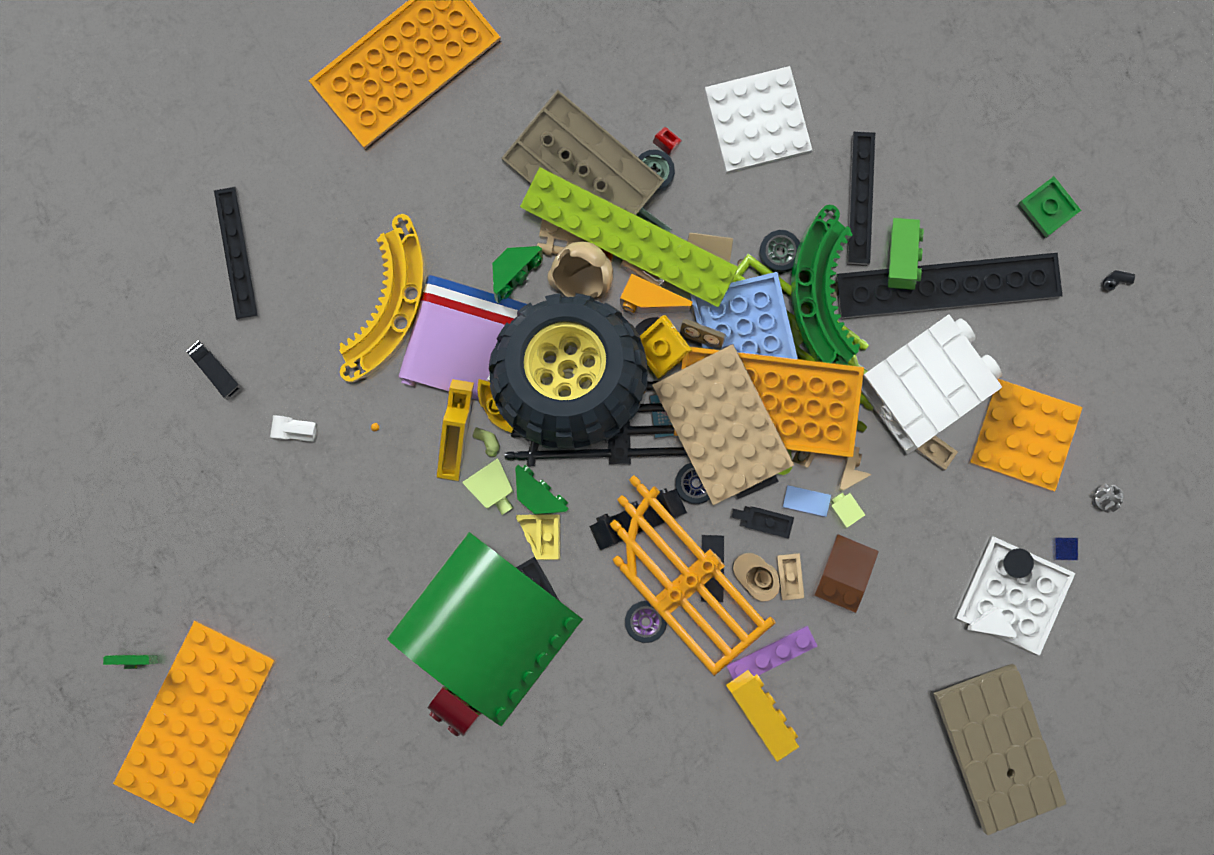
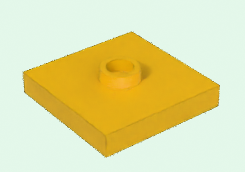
[640,315,692,379]

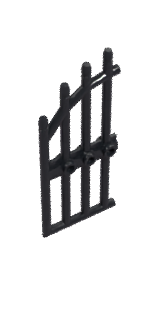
[505,381,688,467]

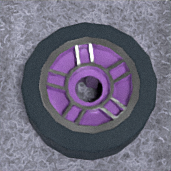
[625,601,667,643]

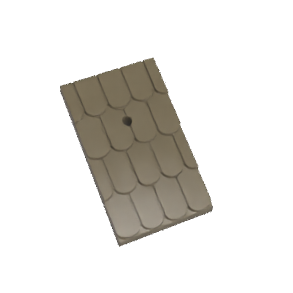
[501,89,665,215]
[933,664,1067,835]

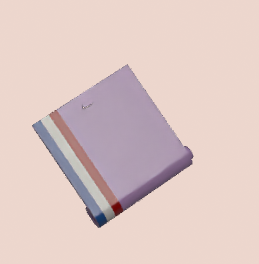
[398,275,527,400]

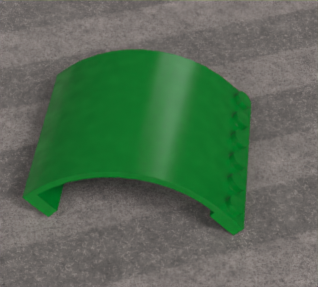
[387,532,583,726]

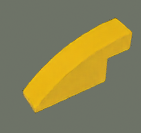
[437,379,474,481]

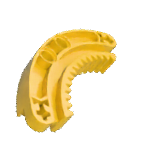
[339,214,425,383]

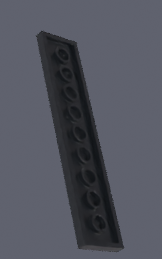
[836,252,1063,319]

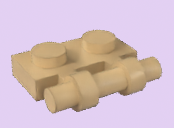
[537,219,584,256]

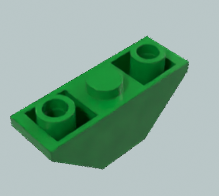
[492,246,543,303]
[515,465,569,515]

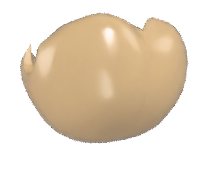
[547,242,613,298]

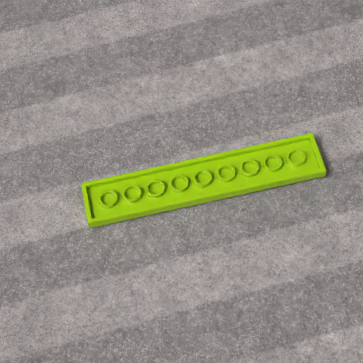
[520,167,739,307]

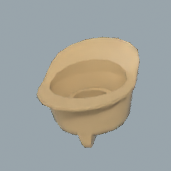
[733,553,780,601]

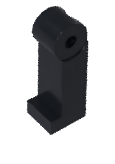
[186,340,242,400]

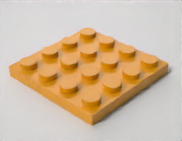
[969,379,1083,492]

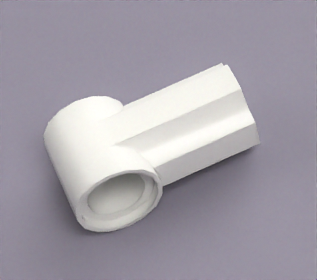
[270,415,316,442]

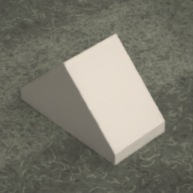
[968,607,1016,638]

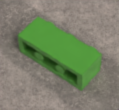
[888,218,924,289]

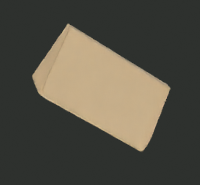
[688,233,733,262]

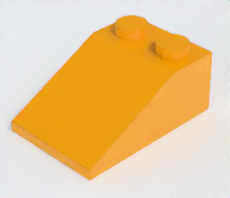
[620,274,693,314]

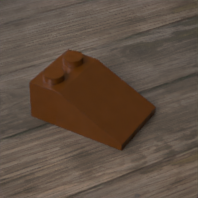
[812,534,879,613]

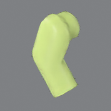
[472,427,500,457]

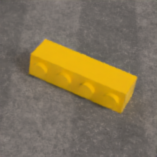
[726,670,799,762]

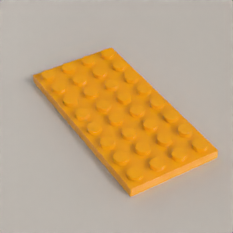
[309,0,501,149]
[674,346,864,457]
[113,621,276,824]

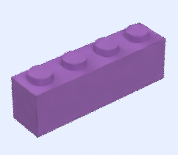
[726,626,817,680]

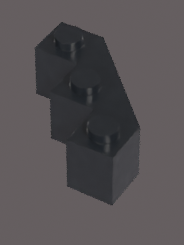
[589,488,687,551]

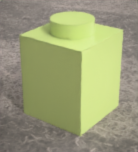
[830,492,865,528]

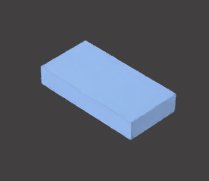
[782,485,831,517]

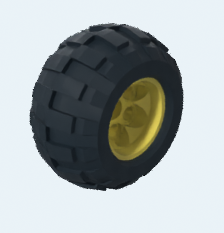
[489,293,648,450]

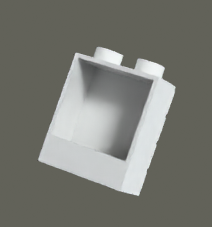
[861,314,1002,455]

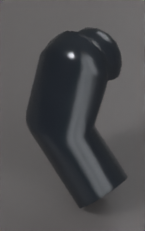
[1103,270,1135,291]

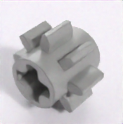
[1095,484,1124,512]

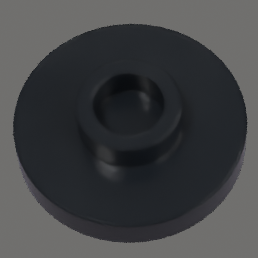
[1003,548,1034,578]

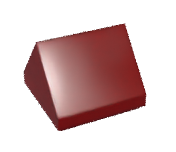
[653,127,682,156]

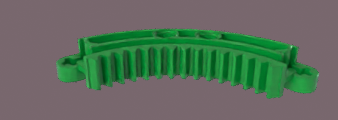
[791,204,860,365]

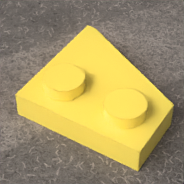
[516,514,560,560]

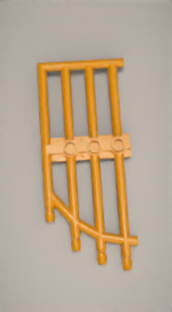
[610,475,776,676]

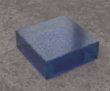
[1054,538,1078,560]

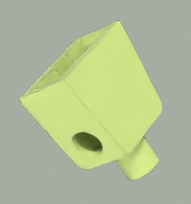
[462,458,514,515]

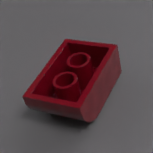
[427,686,482,737]

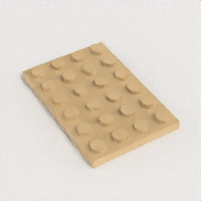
[652,344,794,505]

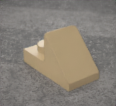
[838,446,871,491]

